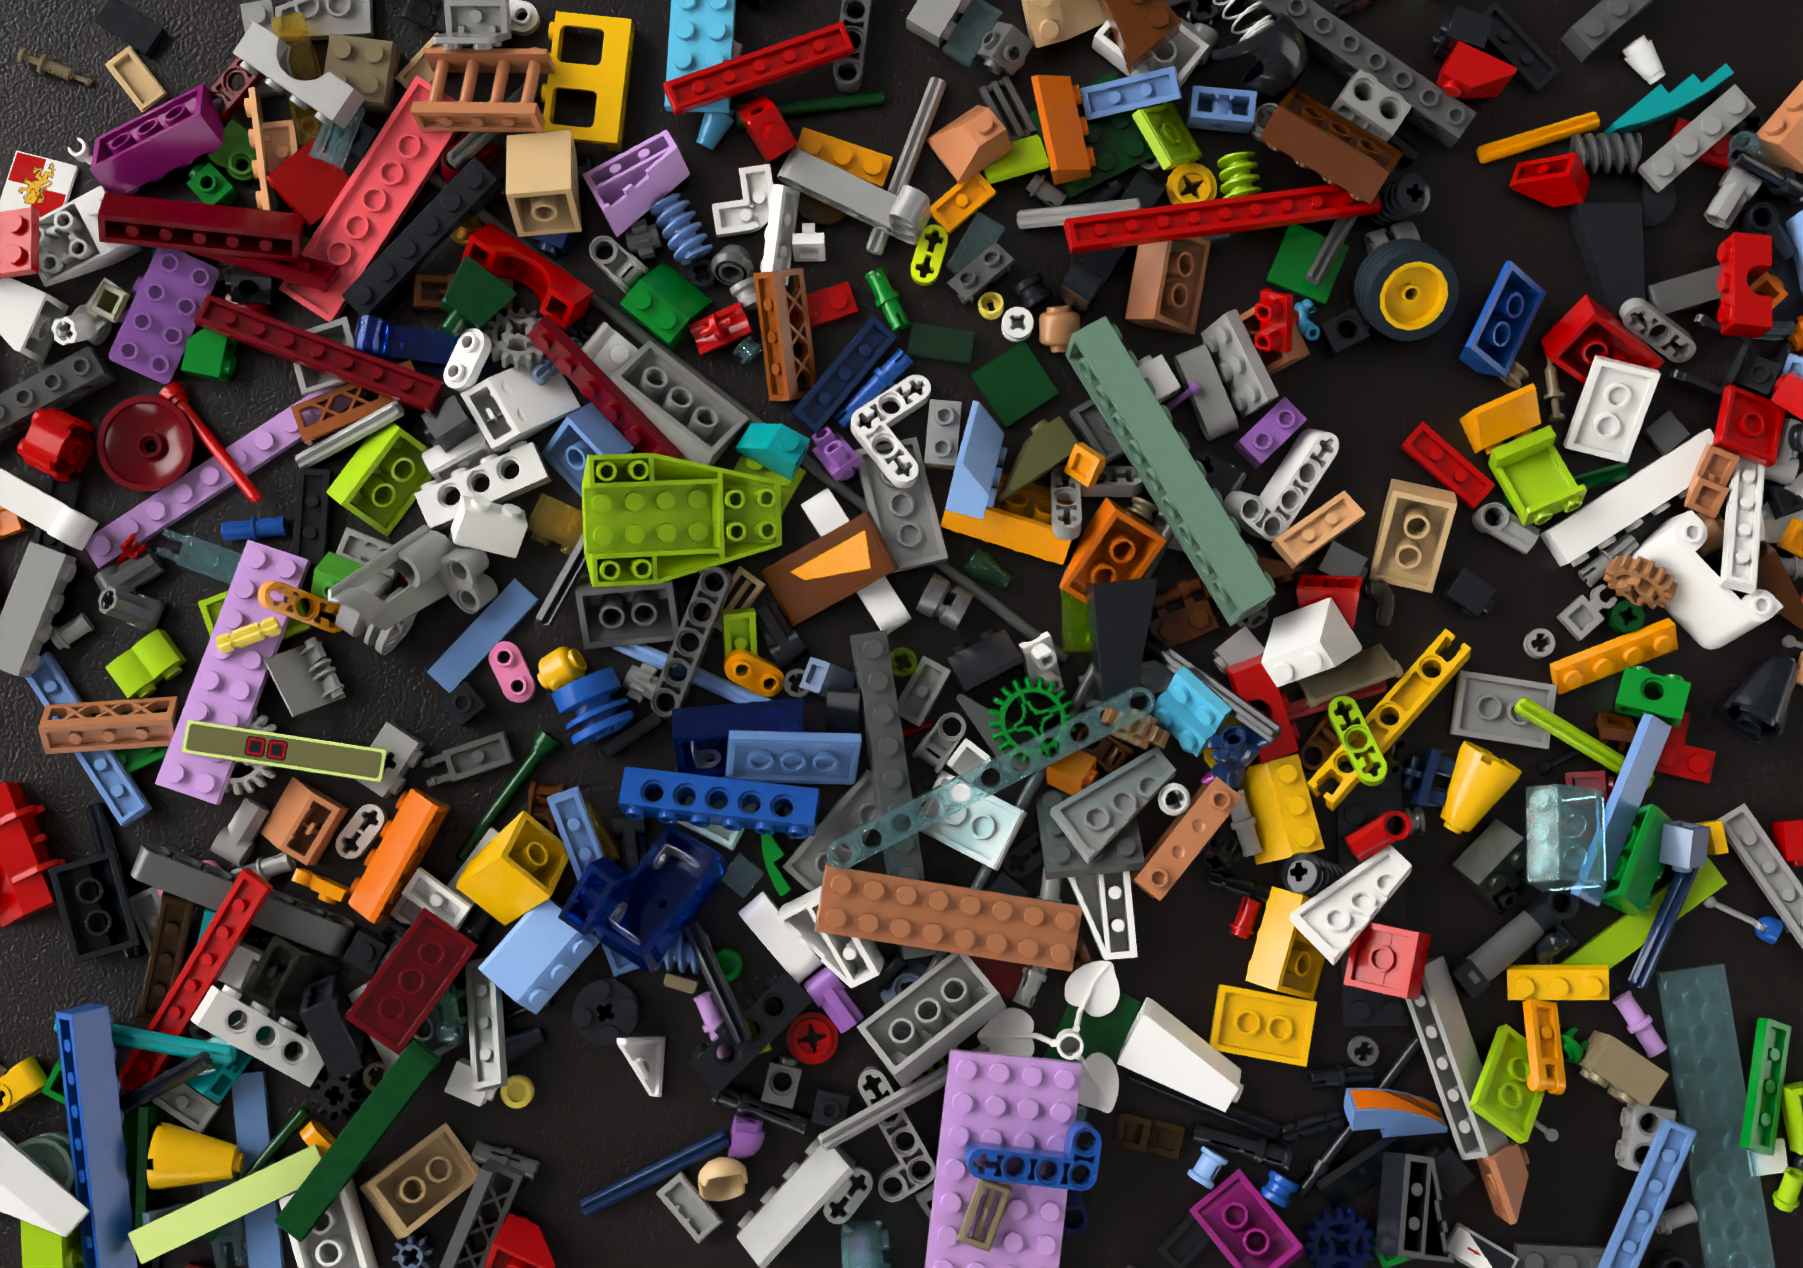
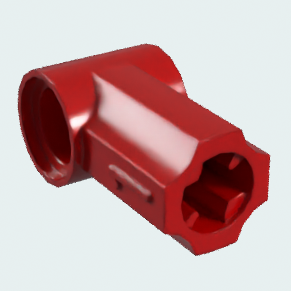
[1344,810,1411,862]

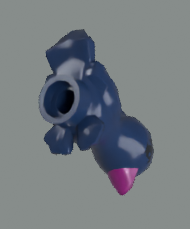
[1200,725,1273,790]

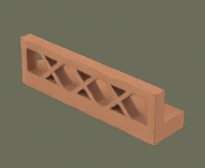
[38,696,179,754]

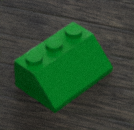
[1600,804,1674,916]

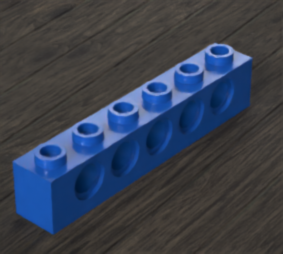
[618,766,820,839]

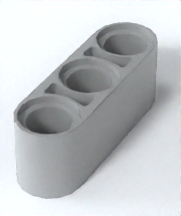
[1174,344,1239,441]

